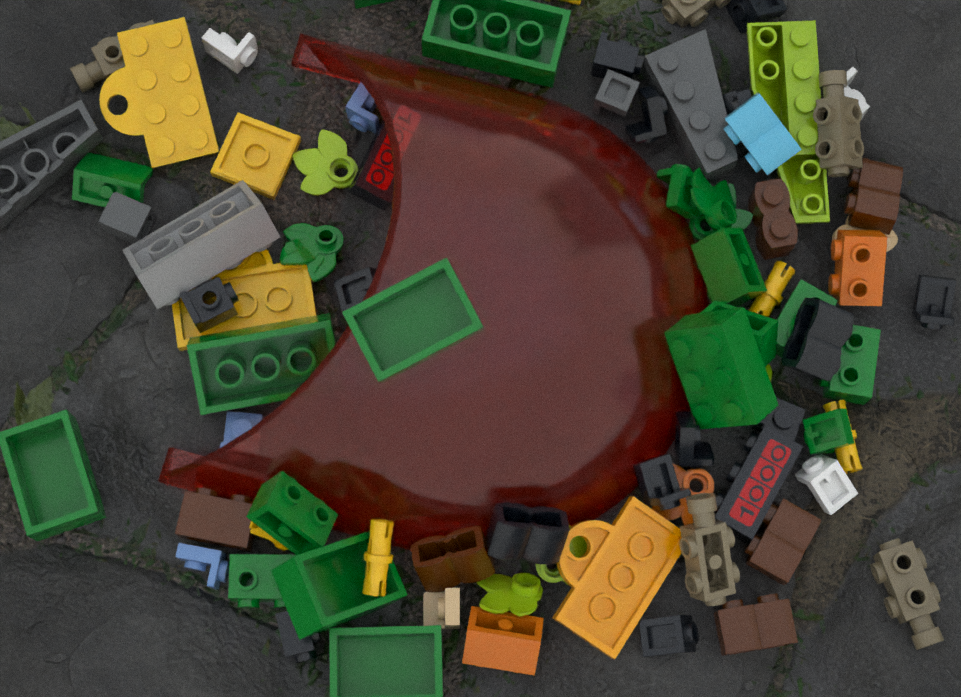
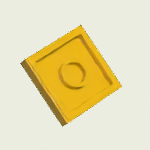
[210,113,301,200]

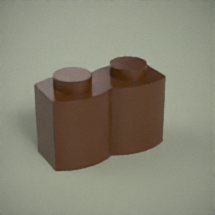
[844,158,903,235]
[748,178,798,260]
[744,498,821,585]
[411,526,496,593]
[713,593,798,656]

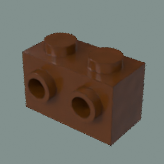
[175,487,255,552]

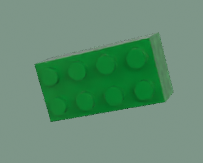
[422,0,571,88]
[187,313,343,415]

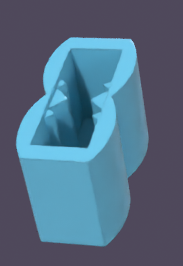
[723,92,802,175]

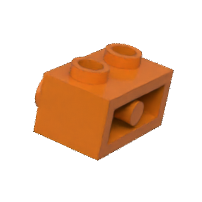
[828,229,887,306]
[462,606,544,676]

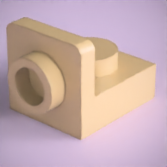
[423,588,460,629]

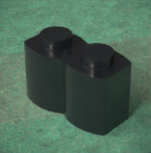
[781,298,854,381]
[485,502,570,564]

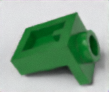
[657,164,699,219]
[803,408,855,455]

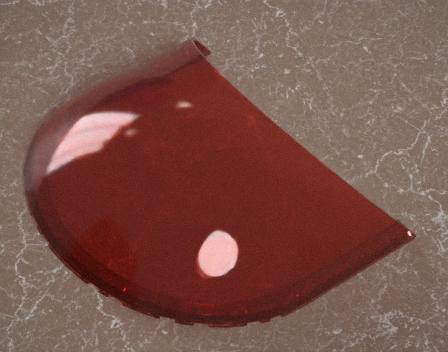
[158,33,708,550]

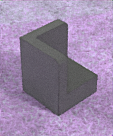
[592,69,640,117]
[98,192,157,244]

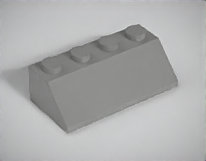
[122,180,280,309]

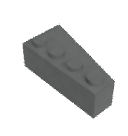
[641,29,738,183]
[0,100,104,230]

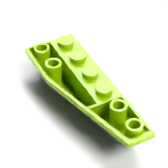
[746,20,830,224]

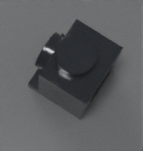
[591,32,645,79]
[179,277,239,333]
[275,611,321,664]

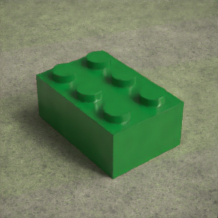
[342,257,485,383]
[663,307,778,429]
[0,409,107,541]
[271,531,407,640]
[329,625,443,697]

